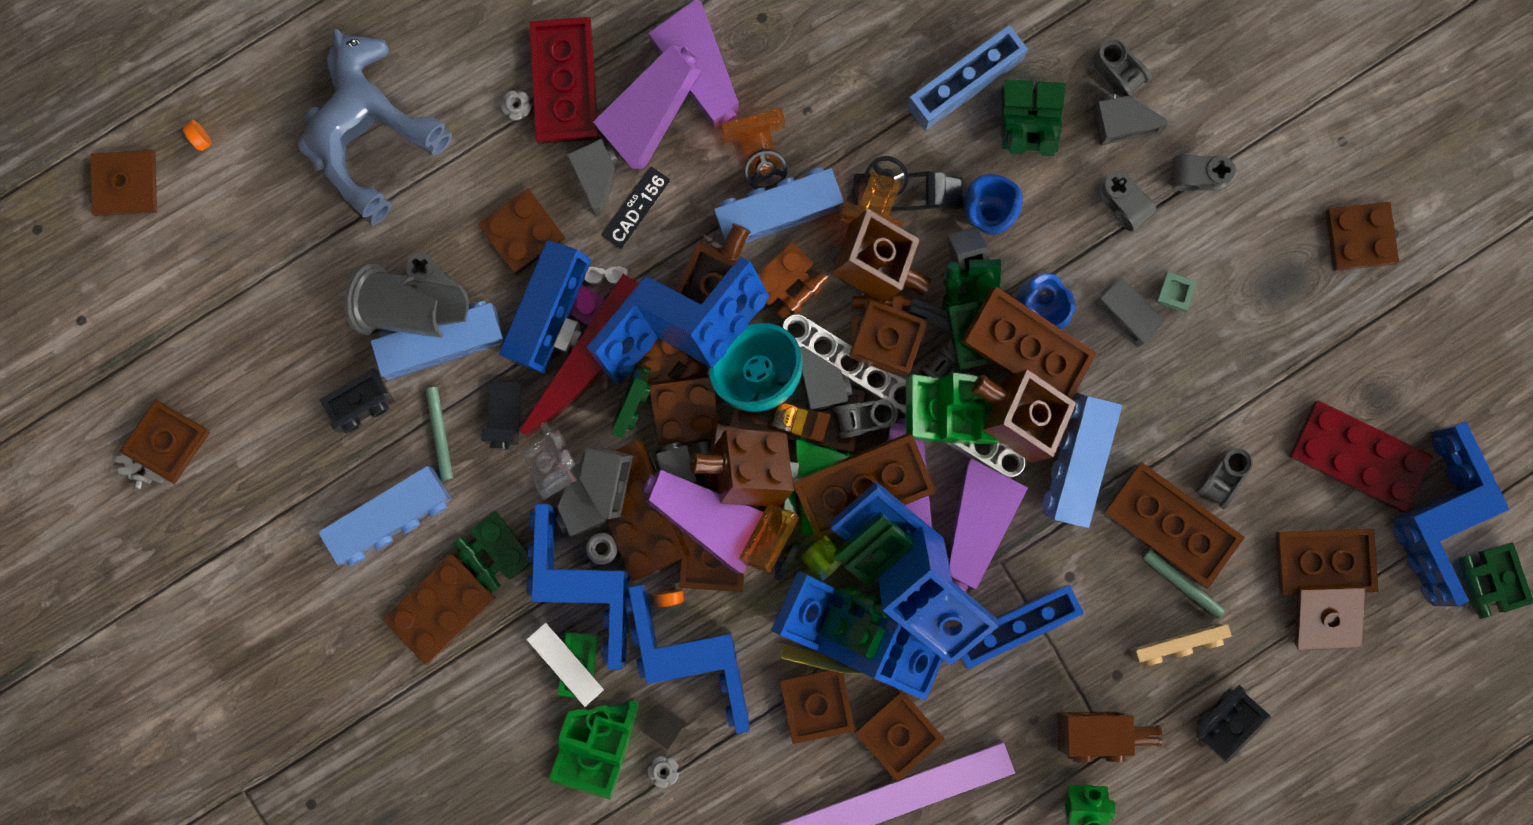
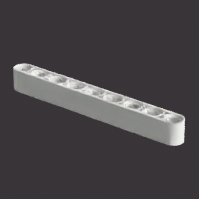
[783,315,1025,479]

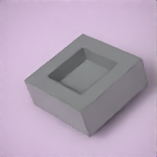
[554,318,583,355]

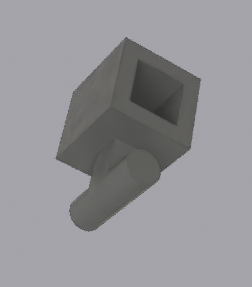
[656,440,710,484]

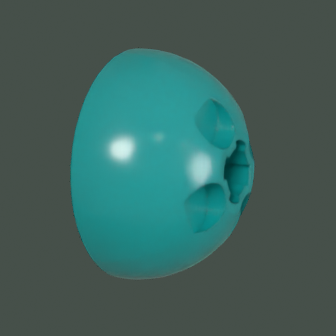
[709,323,803,412]

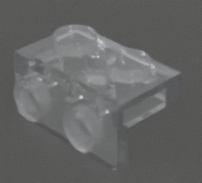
[522,423,577,500]

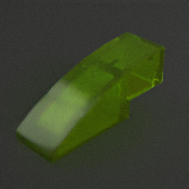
[800,535,842,582]

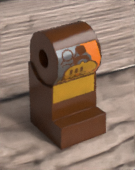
[767,402,831,445]

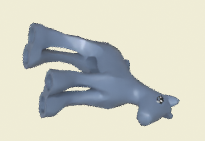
[298,29,452,226]

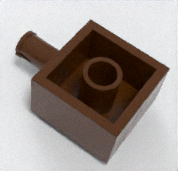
[831,209,931,303]
[675,223,759,304]
[971,369,1076,463]
[690,429,794,507]
[1057,711,1162,762]

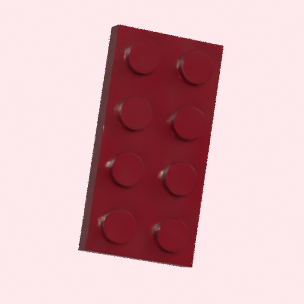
[529,17,599,144]
[1289,400,1433,513]

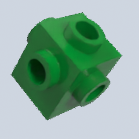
[1064,785,1115,825]

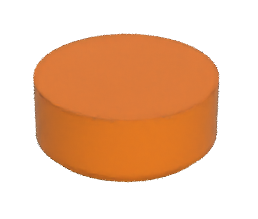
[183,119,212,151]
[652,589,685,607]

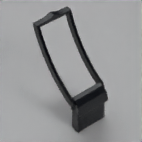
[852,171,963,212]

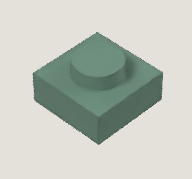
[1155,272,1197,313]

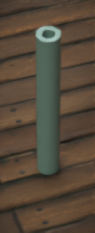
[425,387,454,481]
[1142,549,1225,619]

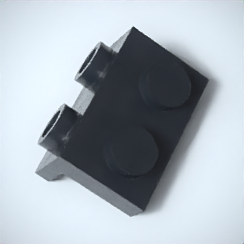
[320,368,395,434]
[1195,685,1271,764]

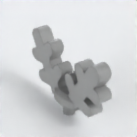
[115,445,165,489]

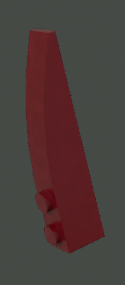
[519,274,639,437]

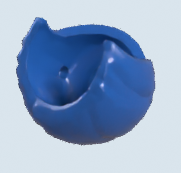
[964,174,1023,235]
[1016,273,1076,329]

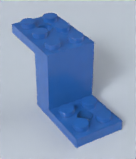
[587,256,770,386]
[1391,421,1510,607]
[830,481,999,666]
[527,504,629,670]
[771,571,943,700]
[625,585,750,734]

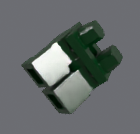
[1001,79,1066,156]

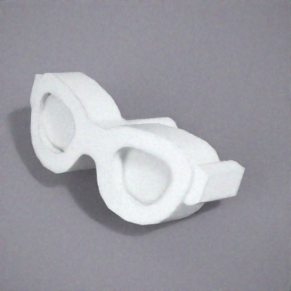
[585,266,627,285]

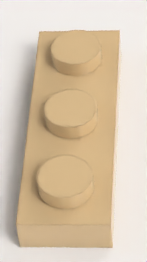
[1130,624,1232,667]

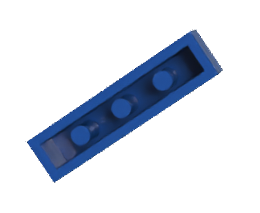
[499,240,592,374]
[960,585,1084,669]

